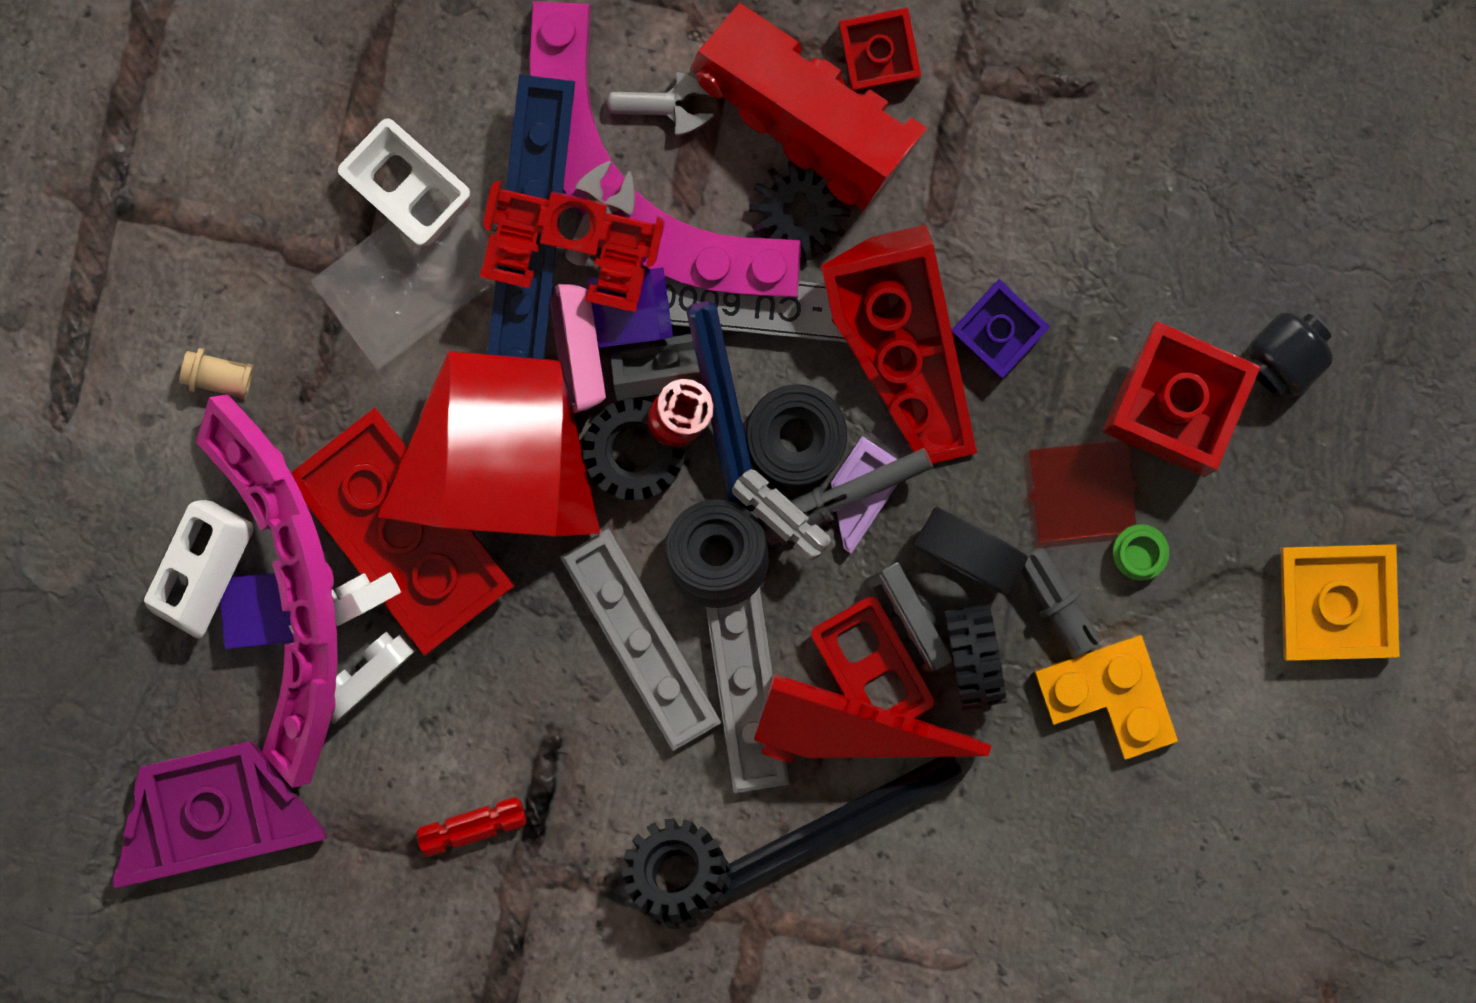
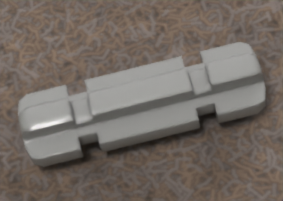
[732,469,831,561]

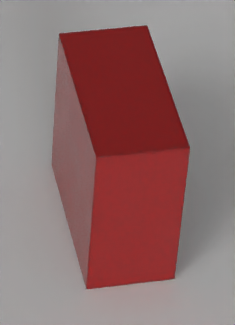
[838,7,922,93]

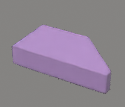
[831,436,898,553]

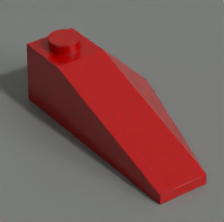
[821,224,977,464]
[753,673,992,764]

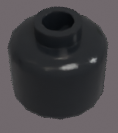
[1249,313,1333,397]

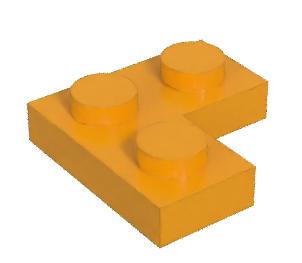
[1034,634,1179,760]

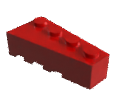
[689,3,927,211]

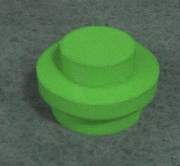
[1112,524,1170,581]

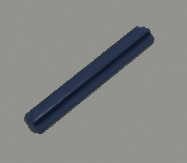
[686,301,755,512]

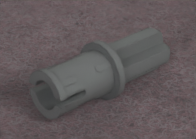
[1021,548,1102,659]

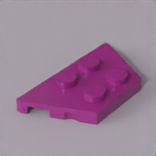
[113,740,328,889]

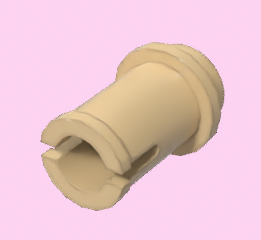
[179,348,254,400]

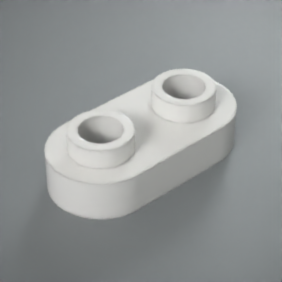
[330,632,418,724]

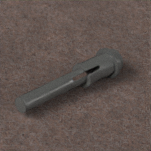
[758,448,933,546]

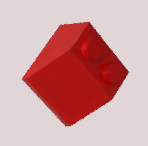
[1102,321,1261,477]

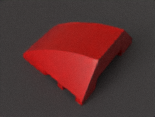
[376,351,601,536]

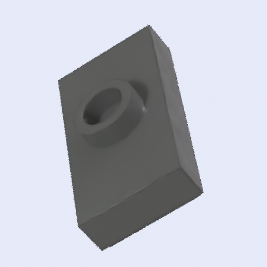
[866,562,953,676]

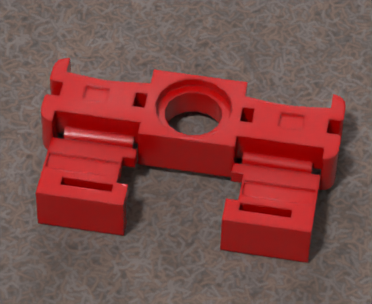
[479,180,665,312]

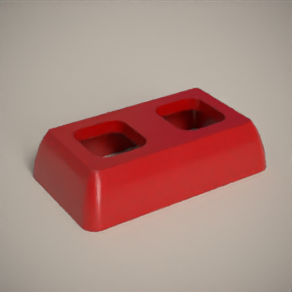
[811,596,934,718]

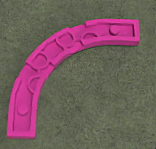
[530,1,801,298]
[196,394,337,788]

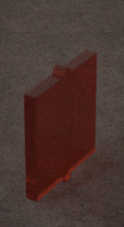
[1028,440,1138,542]

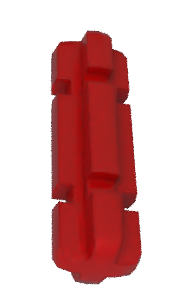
[416,797,526,857]

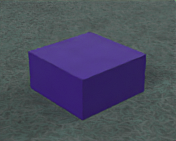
[586,267,673,348]
[952,279,1051,379]
[220,573,294,649]

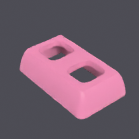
[550,284,606,414]

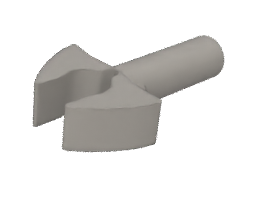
[607,72,714,136]
[565,161,636,266]

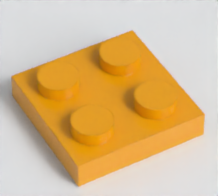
[1280,544,1400,661]

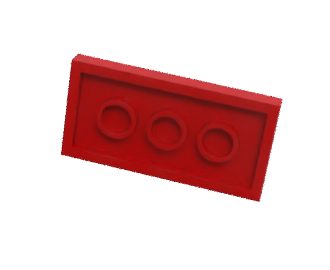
[291,407,515,656]

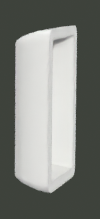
[338,118,471,246]
[144,500,254,639]

